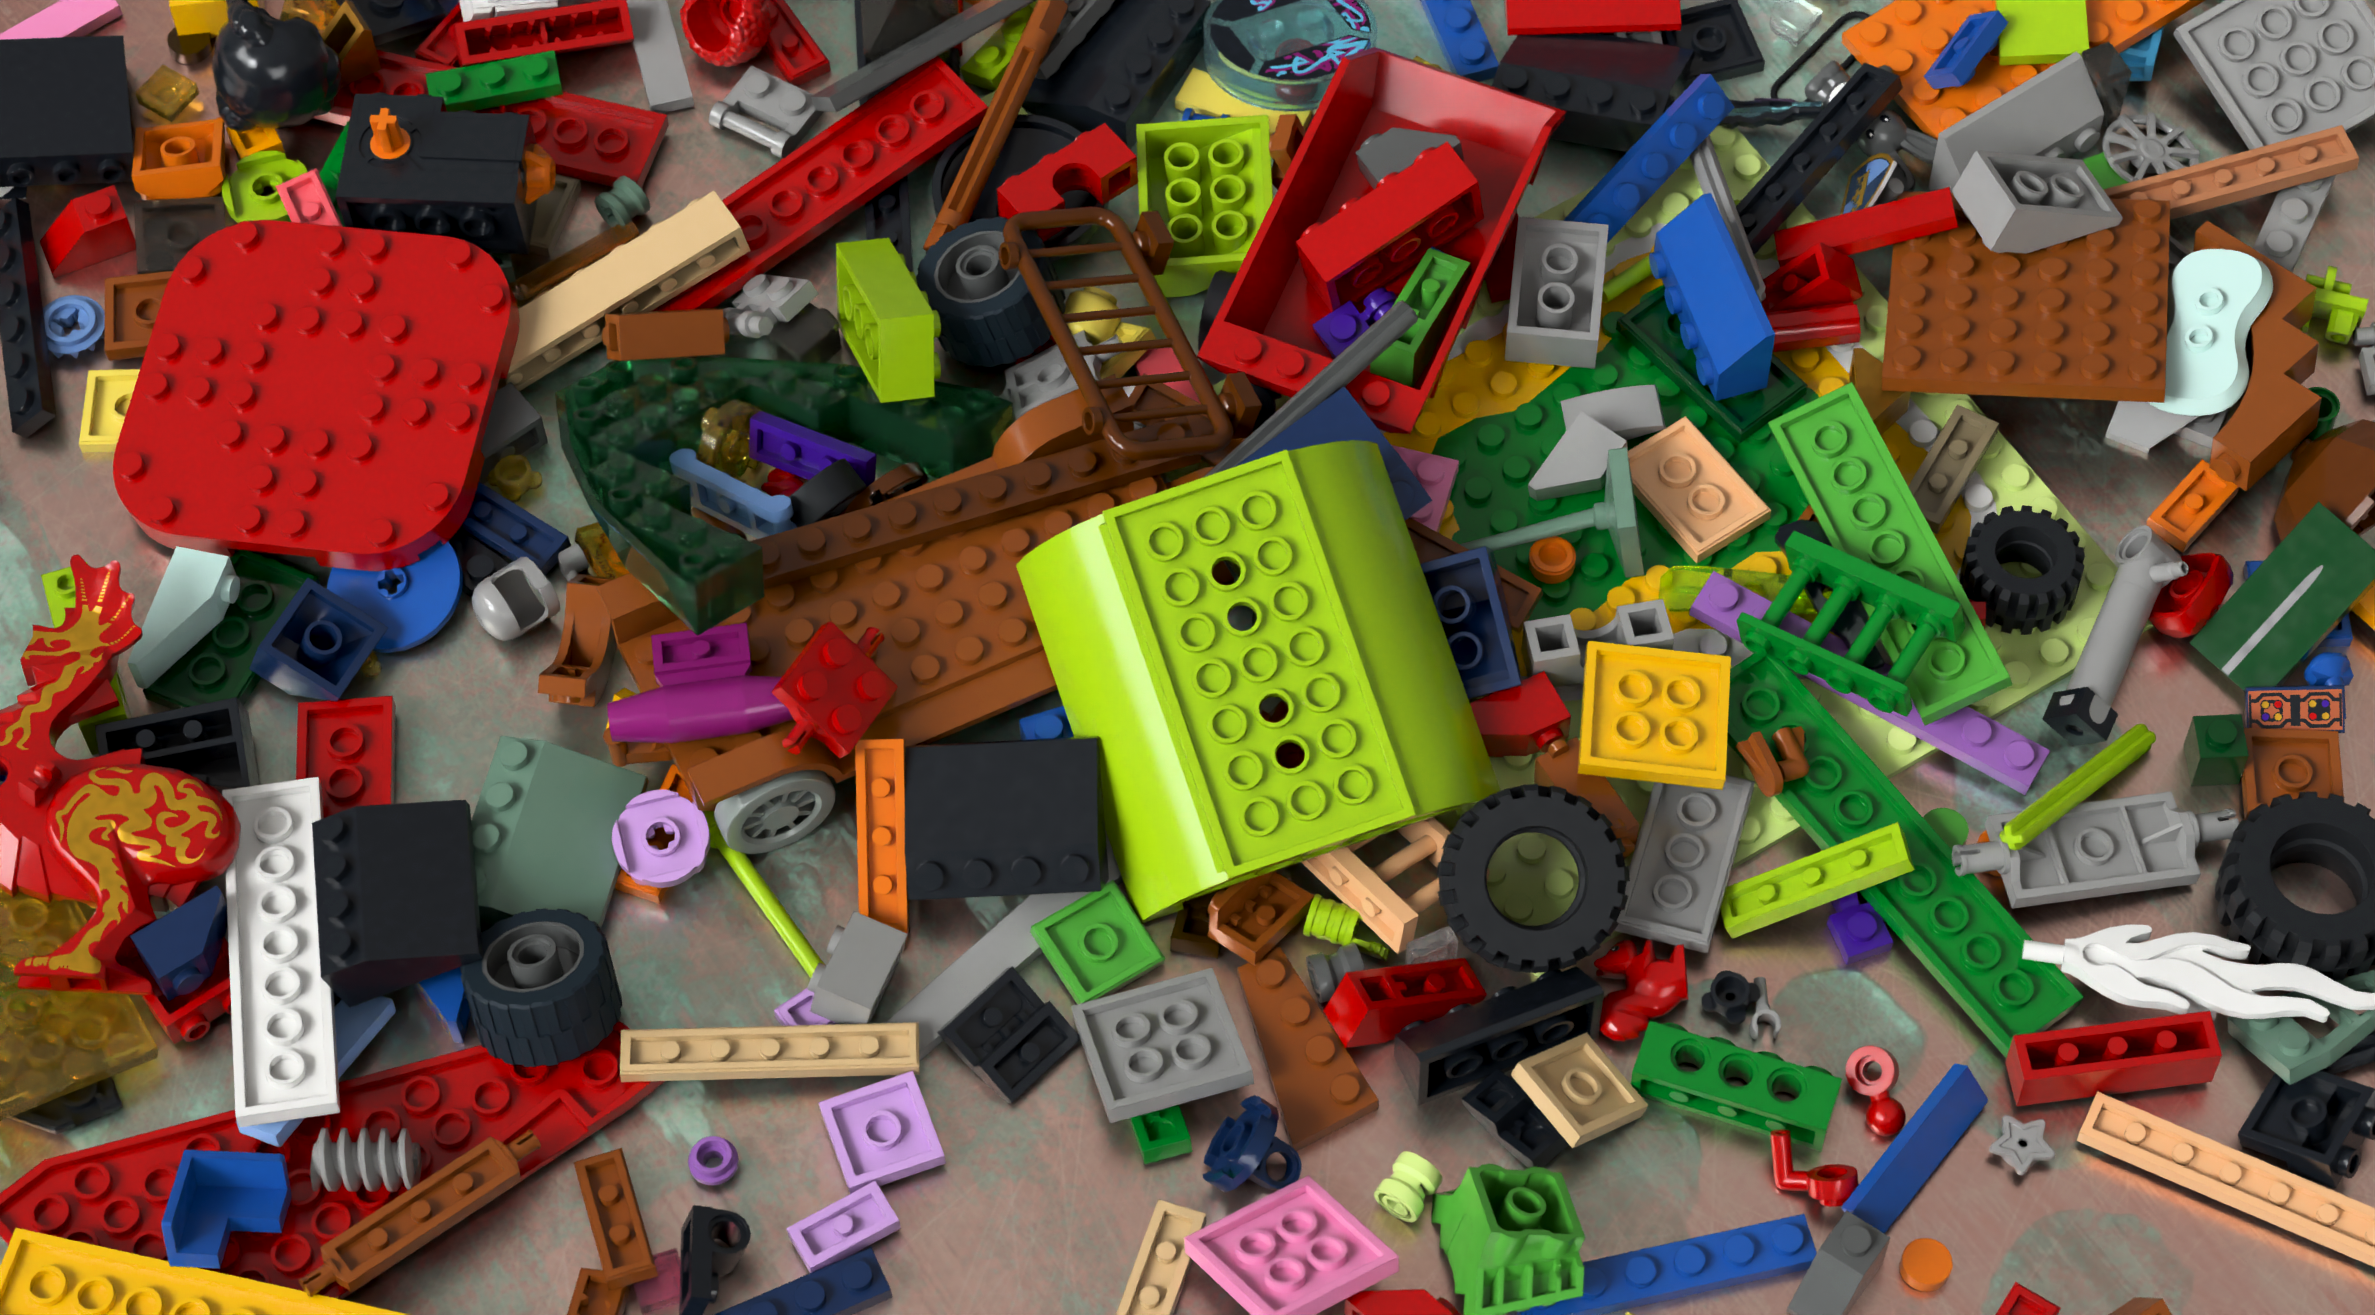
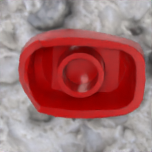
[2148,553,2234,638]

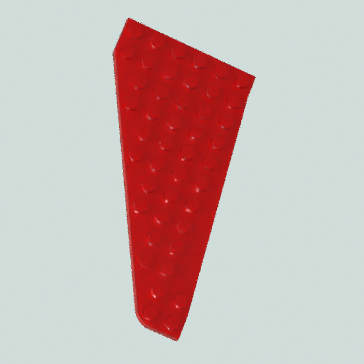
[0,1021,665,1300]

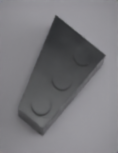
[95,697,259,794]

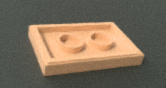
[1628,416,1771,564]

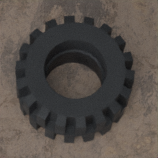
[1959,505,2085,635]

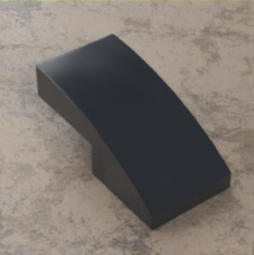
[1462,1069,1569,1168]

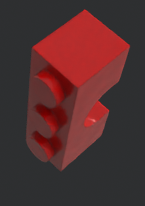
[997,123,1138,242]

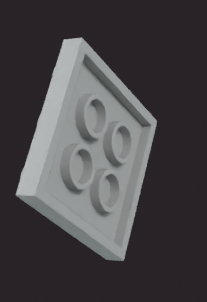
[1071,968,1254,1123]

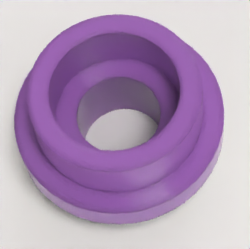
[688,1136,739,1185]

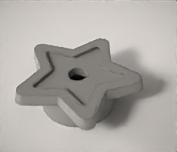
[1989,1115,2055,1176]

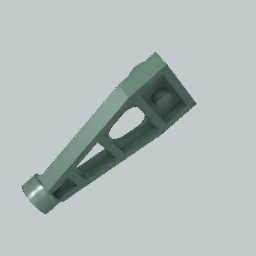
[2227,970,2375,1085]

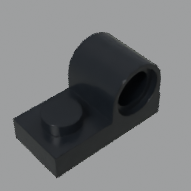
[679,1205,751,1315]

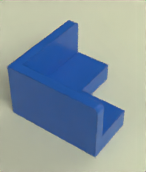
[161,1150,292,1269]

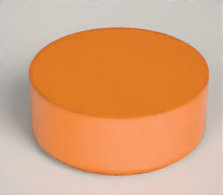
[1529,536,1576,584]
[1899,1238,1953,1292]

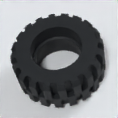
[1437,784,1630,973]
[2215,791,2375,981]

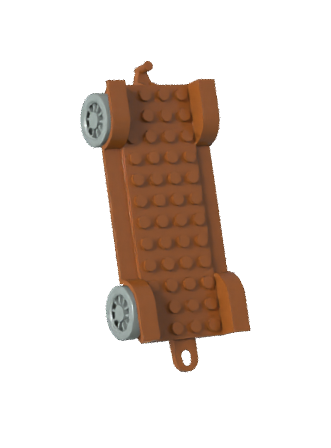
[597,374,1234,854]

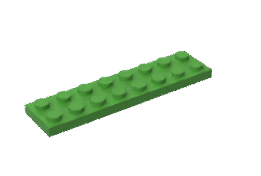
[1768,382,2012,726]

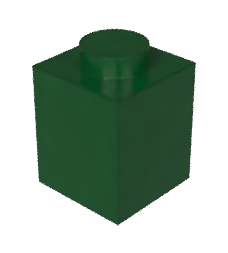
[2184,714,2249,786]

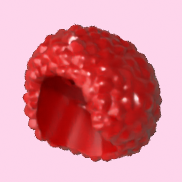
[680,0,771,67]

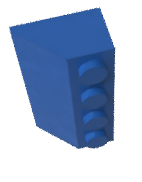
[1649,193,1775,401]

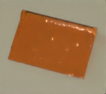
[509,222,640,301]

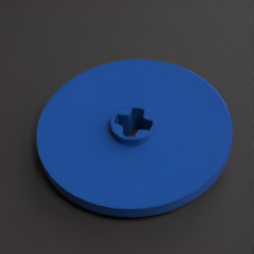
[327,541,463,652]

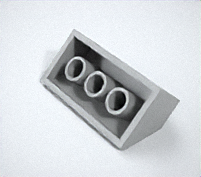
[1928,51,2104,193]

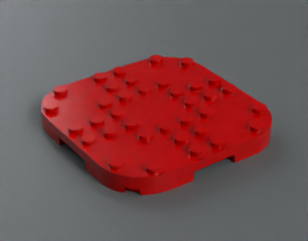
[113,220,520,571]

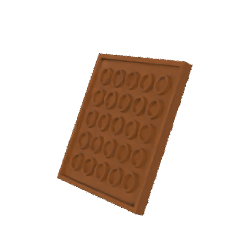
[1882,191,2170,403]

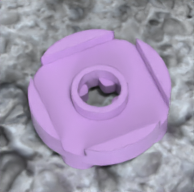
[612,789,710,888]

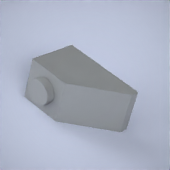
[1528,411,1630,501]

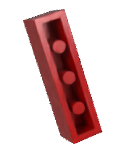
[2005,1011,2222,1107]

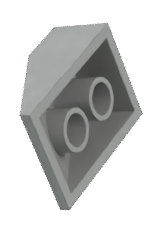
[1951,150,2123,254]
[1504,217,1609,369]

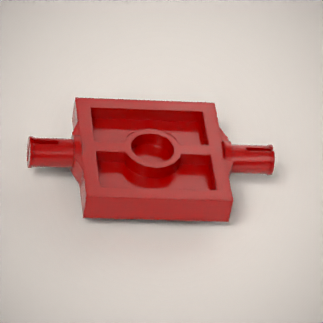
[771,621,898,758]

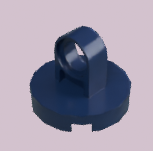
[1203,1095,1302,1193]

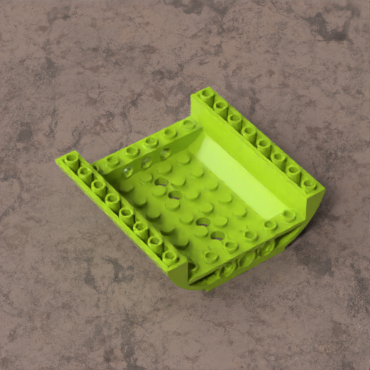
[1016,440,1501,924]

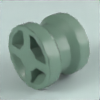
[594,176,651,232]

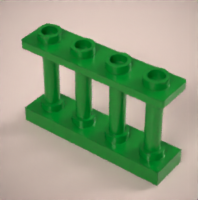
[1736,530,1965,717]

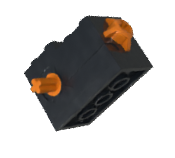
[335,92,556,254]

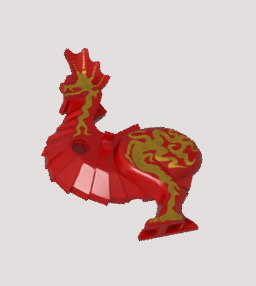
[0,554,241,995]

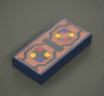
[2245,685,2345,733]

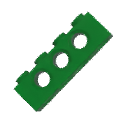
[1631,1020,1842,1151]

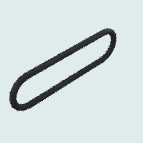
[1770,11,1871,102]

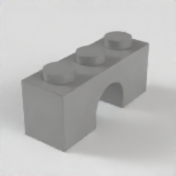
[1521,599,1674,687]

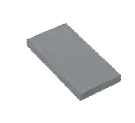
[1614,775,1755,953]

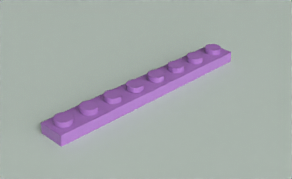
[1689,571,2050,795]

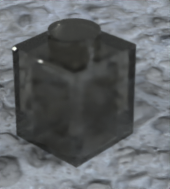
[768,303,842,382]

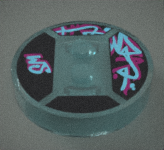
[1203,0,1378,111]

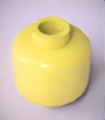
[1064,287,1121,346]

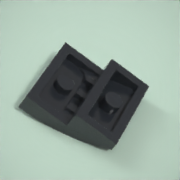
[937,966,1080,1104]

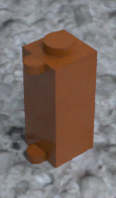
[602,308,730,361]
[1534,737,1639,859]

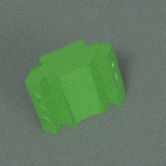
[1431,1164,1585,1315]

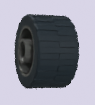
[916,217,1066,367]
[460,908,622,1067]

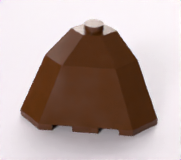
[2274,419,2375,542]

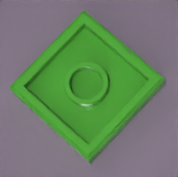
[1030,880,1165,1004]

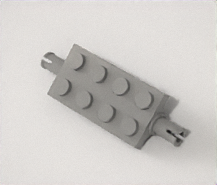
[1952,791,2239,909]

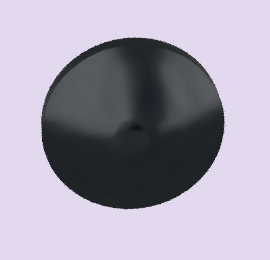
[932,114,1109,262]

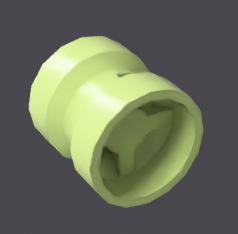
[1374,1151,1443,1223]

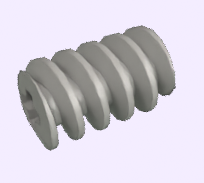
[310,1128,421,1192]

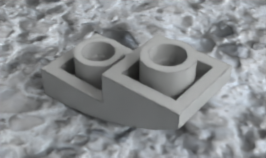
[1560,384,1666,440]

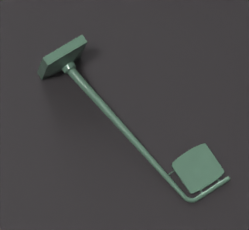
[1252,447,1644,626]

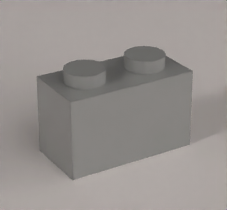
[807,911,908,1024]

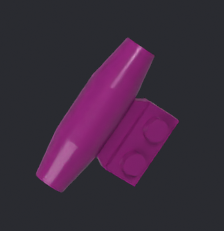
[607,623,794,743]

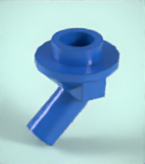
[2304,652,2354,719]

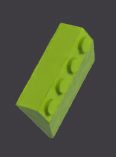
[1136,115,1273,298]

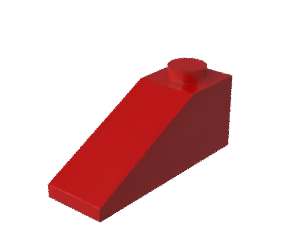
[1470,671,1571,757]
[1323,957,1487,1048]

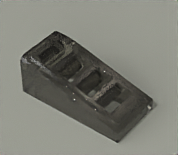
[2081,42,2132,129]

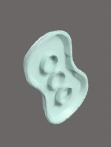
[2148,249,2273,416]

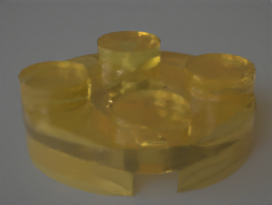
[697,400,762,483]

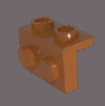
[1208,871,1314,966]

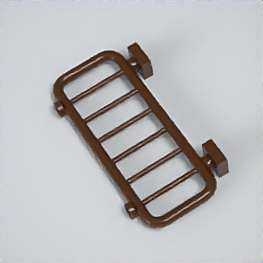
[999,207,1262,461]

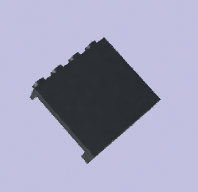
[0,35,134,187]

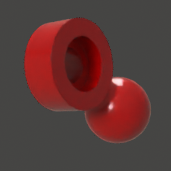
[1845,1046,1906,1137]

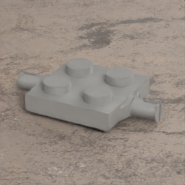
[980,330,1122,422]

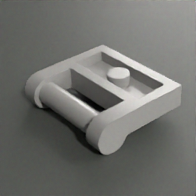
[709,66,823,159]

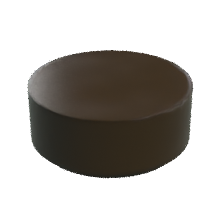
[167,27,213,65]

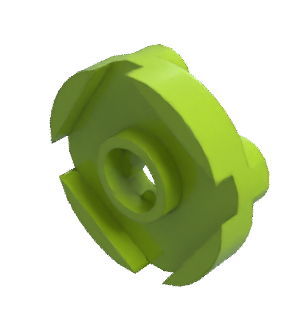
[222,150,308,223]

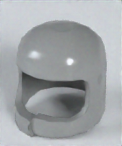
[472,557,560,641]

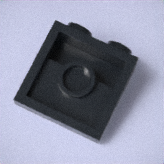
[2238,1071,2375,1189]

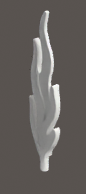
[2022,924,2375,1023]

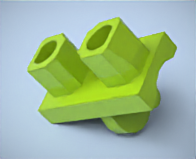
[2299,265,2369,344]

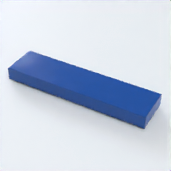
[1841,1063,1989,1234]

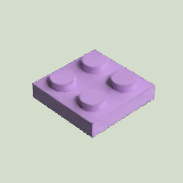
[818,1071,946,1194]

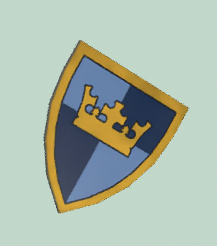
[1840,153,1904,215]

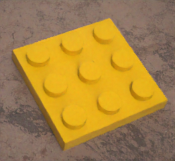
[1578,641,1731,790]

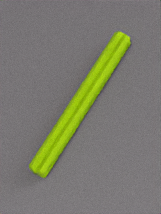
[2000,724,2156,850]

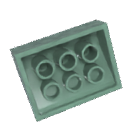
[471,736,649,932]

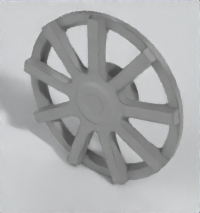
[2103,112,2200,183]

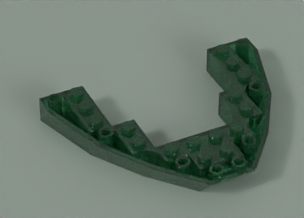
[555,357,1013,636]

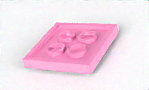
[1184,1175,1399,1315]

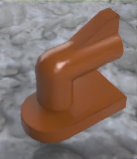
[1736,726,1810,797]

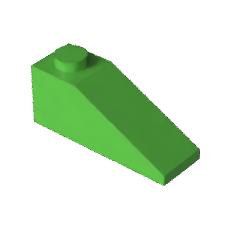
[1370,248,1470,388]

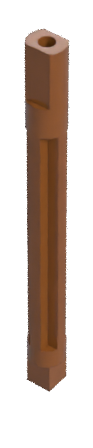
[923,0,1068,252]

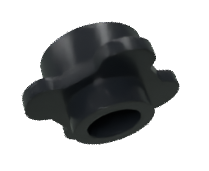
[1702,970,1760,1024]

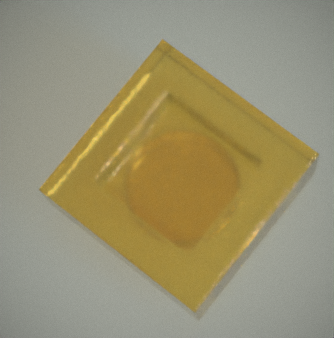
[135,65,199,122]

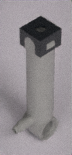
[2042,525,2189,746]

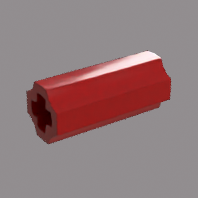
[1765,302,1861,353]

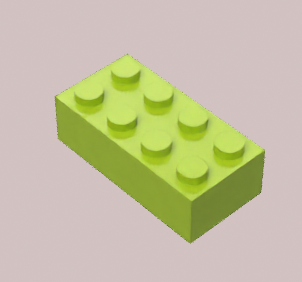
[836,238,941,403]

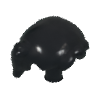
[212,0,342,132]

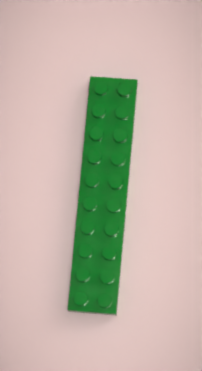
[1727,653,2084,1058]

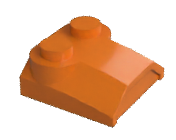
[132,117,226,205]

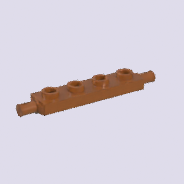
[299,1129,541,1298]

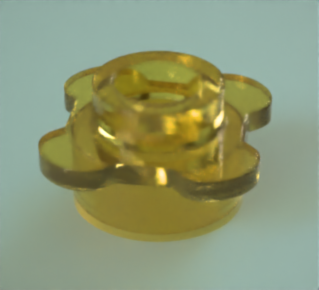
[488,455,543,503]

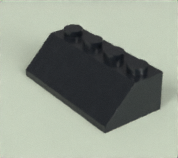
[1394,966,1604,1106]

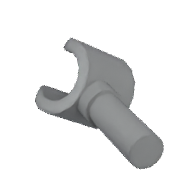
[558,544,589,581]
[1749,977,1781,1040]

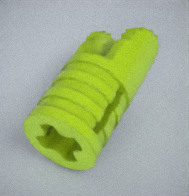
[1303,893,1390,961]

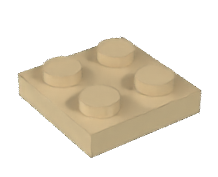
[1510,1033,1649,1149]

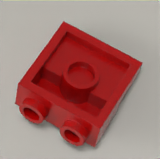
[121,937,231,1045]

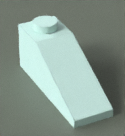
[127,546,240,689]

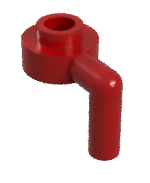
[1770,1129,1859,1207]

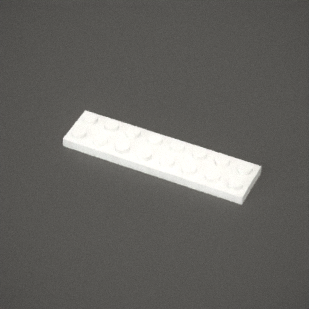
[222,777,340,1128]

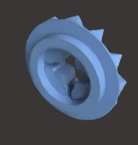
[43,295,105,359]

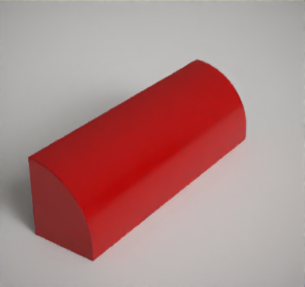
[453,0,634,67]

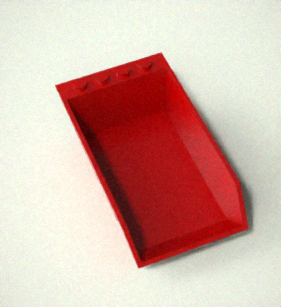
[1197,47,1567,434]

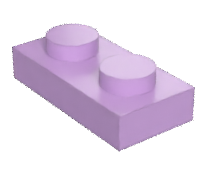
[787,1181,901,1273]

